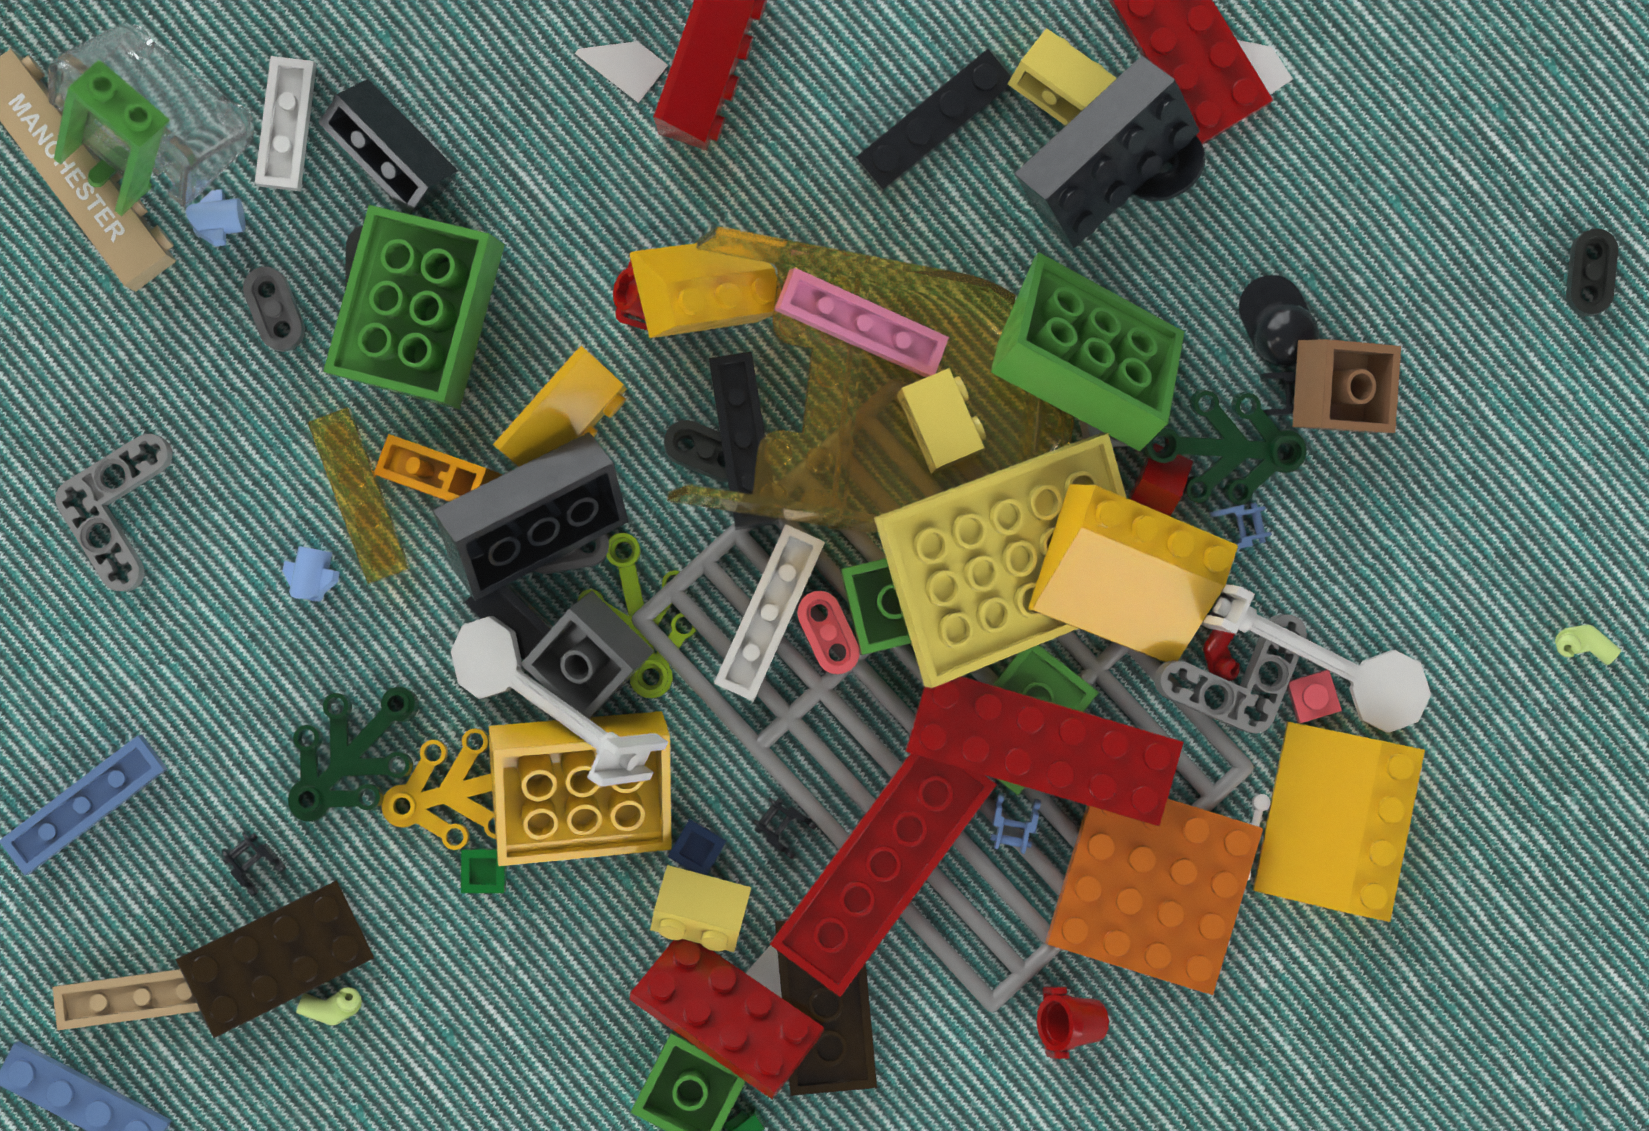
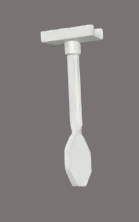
[1201,584,1431,733]
[451,616,668,787]

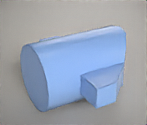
[185,189,245,247]
[282,546,340,602]

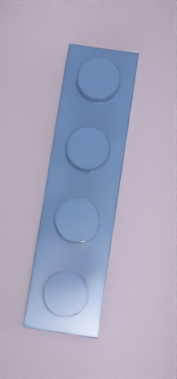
[0,735,168,876]
[0,1041,172,1131]

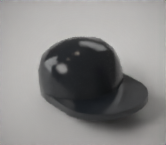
[1239,275,1319,368]

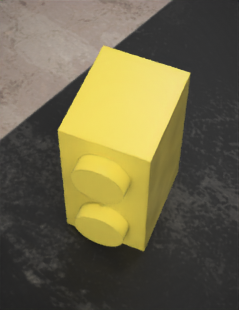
[1008,28,1117,126]
[897,368,986,474]
[650,865,752,952]

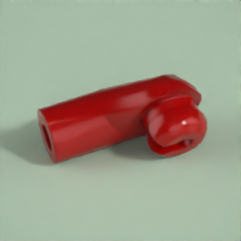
[1203,629,1240,681]

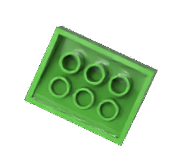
[323,205,505,410]
[991,252,1184,451]

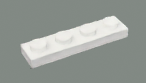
[714,524,825,701]

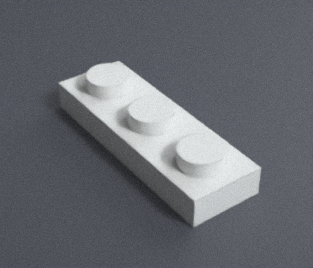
[255,56,317,191]

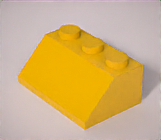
[629,237,781,338]
[493,346,627,467]

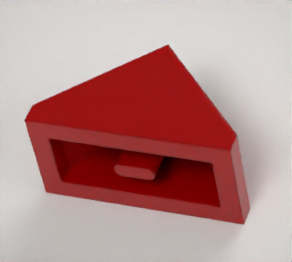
[1128,443,1193,516]

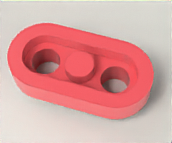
[797,591,860,674]

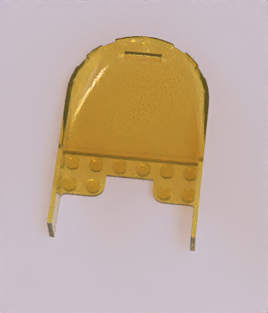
[667,227,1074,533]

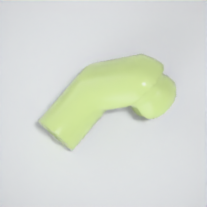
[1555,624,1621,665]
[296,987,362,1026]

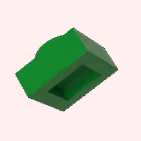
[461,848,507,893]
[723,1107,766,1131]

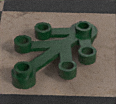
[1143,390,1307,505]
[288,687,419,821]

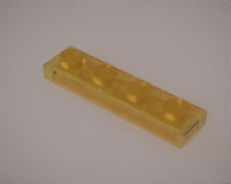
[307,407,411,584]

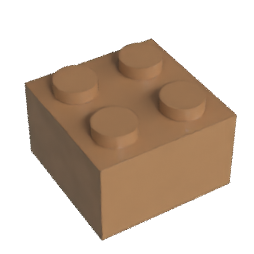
[1292,339,1401,433]

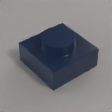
[667,818,727,875]

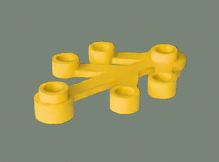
[381,728,496,850]

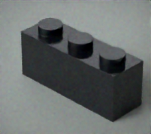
[318,79,458,214]

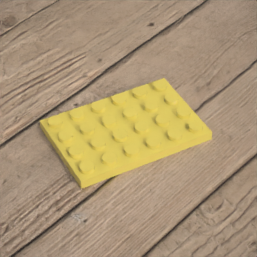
[874,433,1127,688]

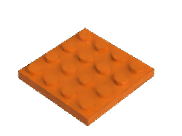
[1045,799,1263,995]

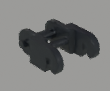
[1260,372,1296,416]
[752,797,818,860]
[221,831,286,897]

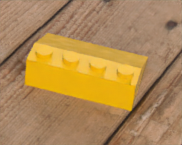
[1028,484,1238,662]
[488,711,672,866]
[1253,721,1425,922]

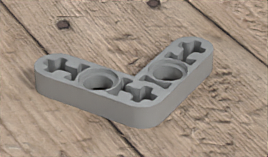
[55,434,173,592]
[1154,614,1307,734]

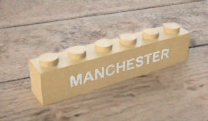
[0,48,176,292]

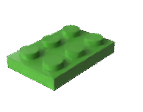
[993,645,1099,795]

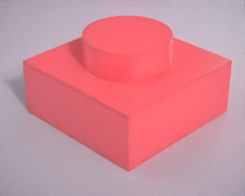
[1287,669,1342,724]

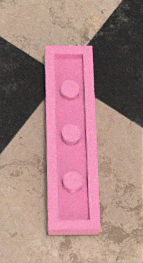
[775,268,949,377]

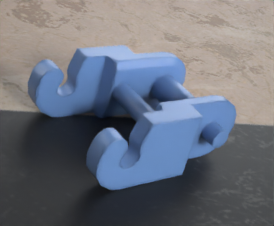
[1210,502,1272,549]
[990,792,1041,854]

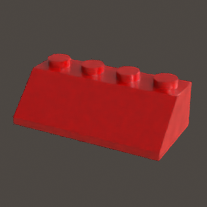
[653,0,767,151]

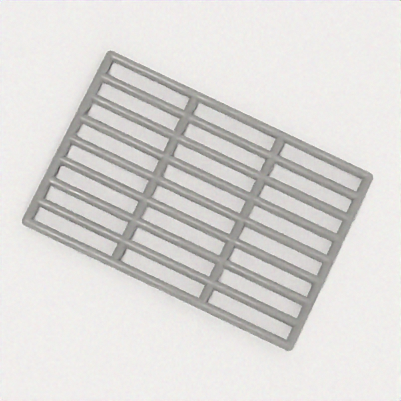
[632,379,1254,1012]

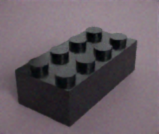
[1014,56,1200,248]
[433,432,629,601]

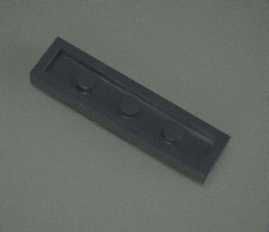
[855,49,1011,193]
[709,352,779,530]

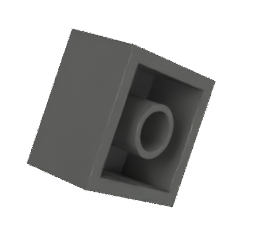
[521,591,655,720]

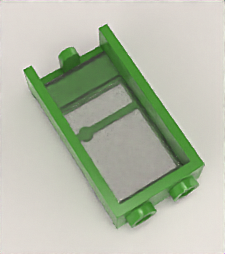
[54,59,170,217]

